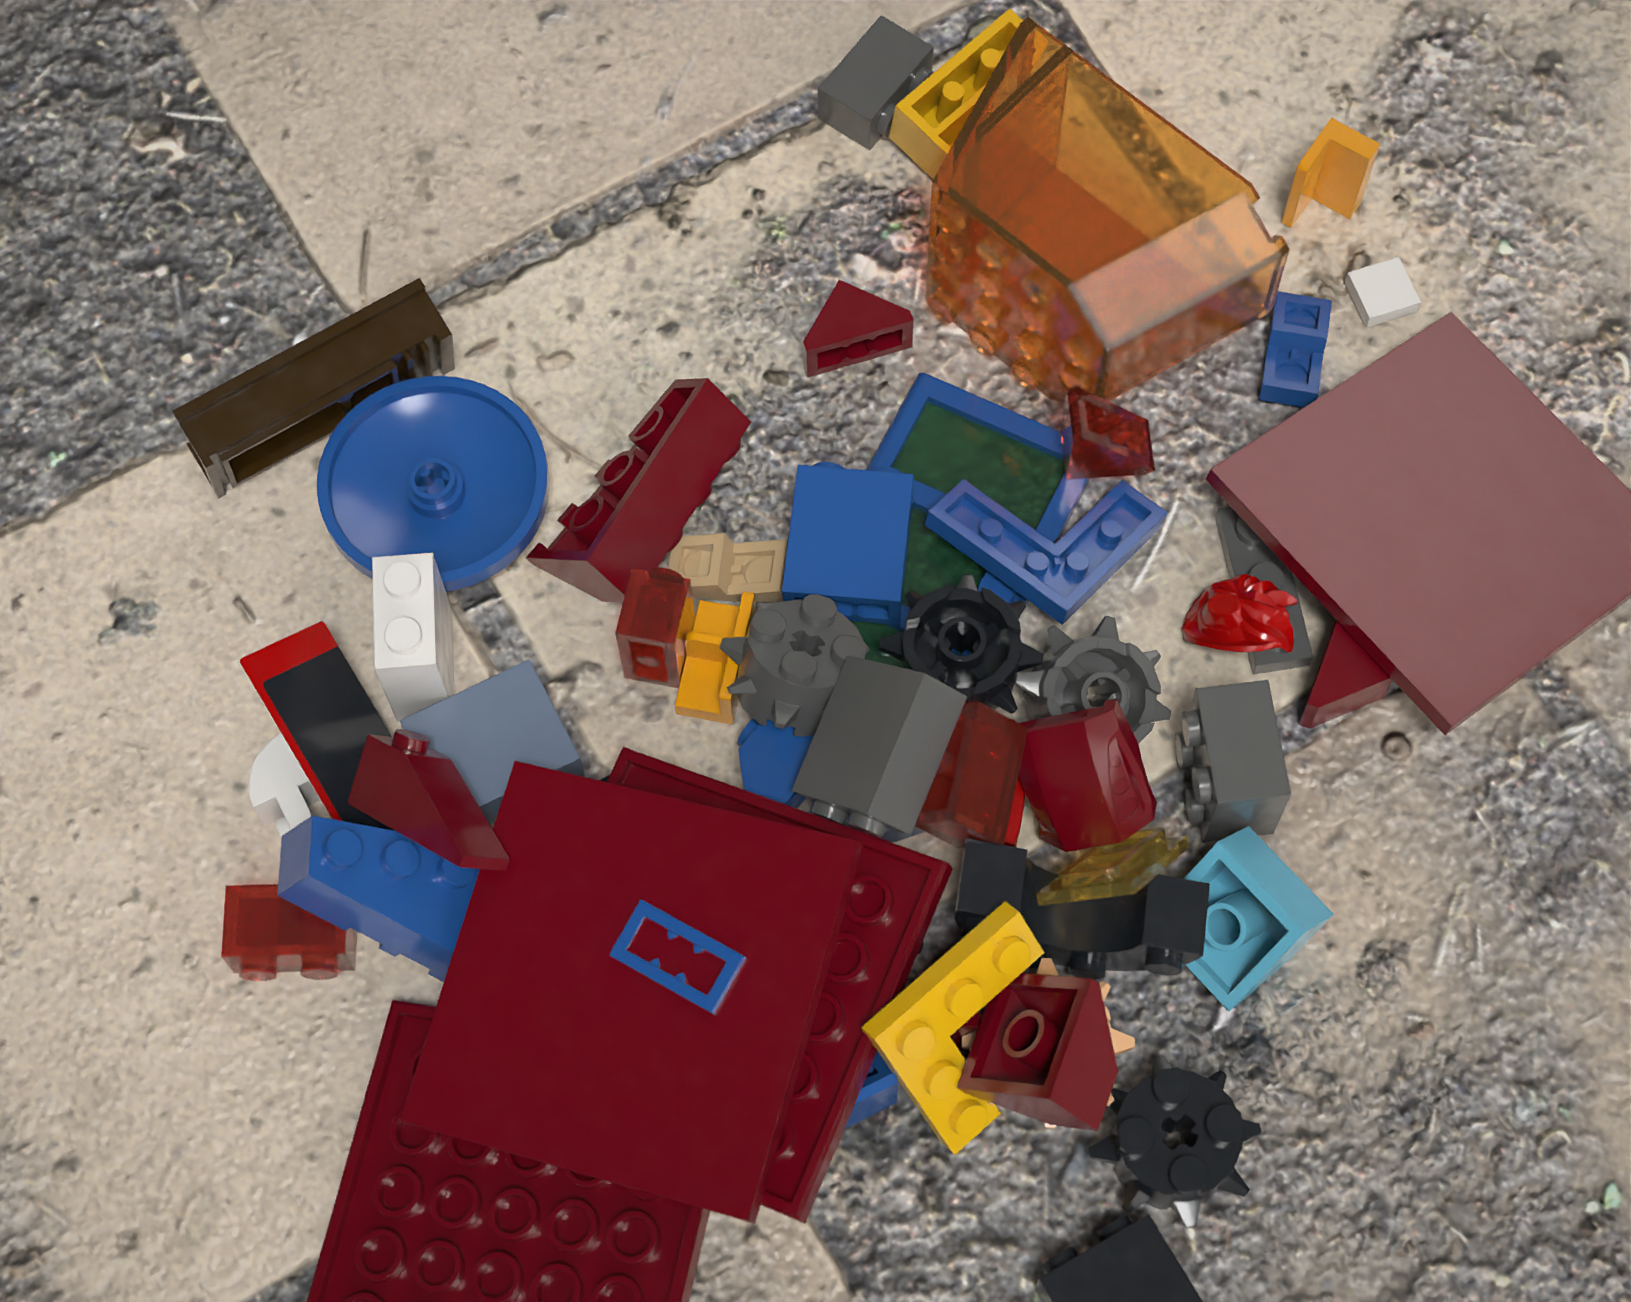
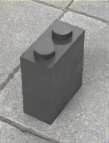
[791,655,967,838]

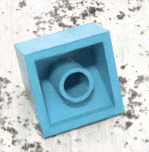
[1184,826,1334,1011]

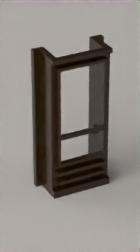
[172,278,455,498]

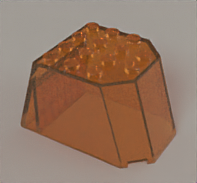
[926,17,1290,407]

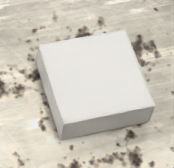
[1345,257,1421,328]

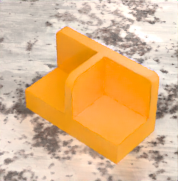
[675,591,757,725]

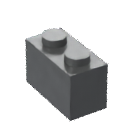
[818,15,934,151]

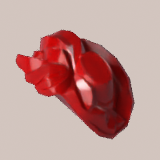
[1182,574,1298,653]

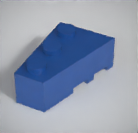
[278,816,480,982]

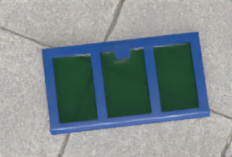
[850,373,1102,668]

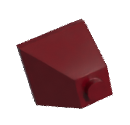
[957,973,1118,1131]

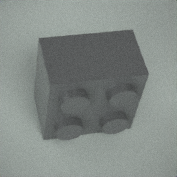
[1175,680,1291,842]

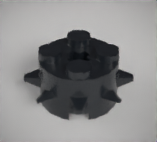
[879,574,1044,722]
[1088,1055,1262,1229]

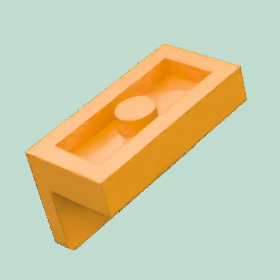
[1281,117,1380,228]

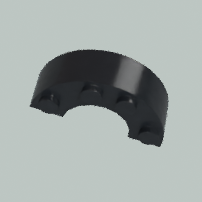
[955,838,1210,980]

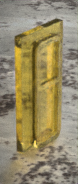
[1036,828,1189,906]

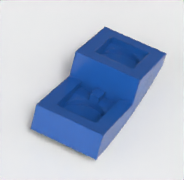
[1259,291,1332,408]

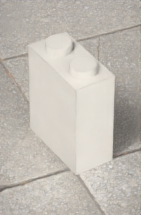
[372,553,455,722]

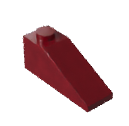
[347,729,510,871]

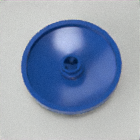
[317,376,550,592]

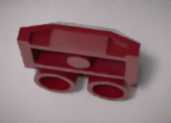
[1000,699,1157,852]

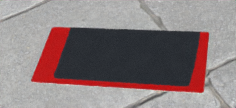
[239,621,395,831]

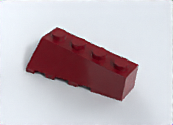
[526,378,751,604]

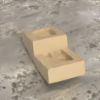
[665,533,788,602]

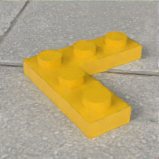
[861,901,1044,1155]

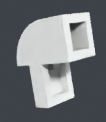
[248,733,320,836]

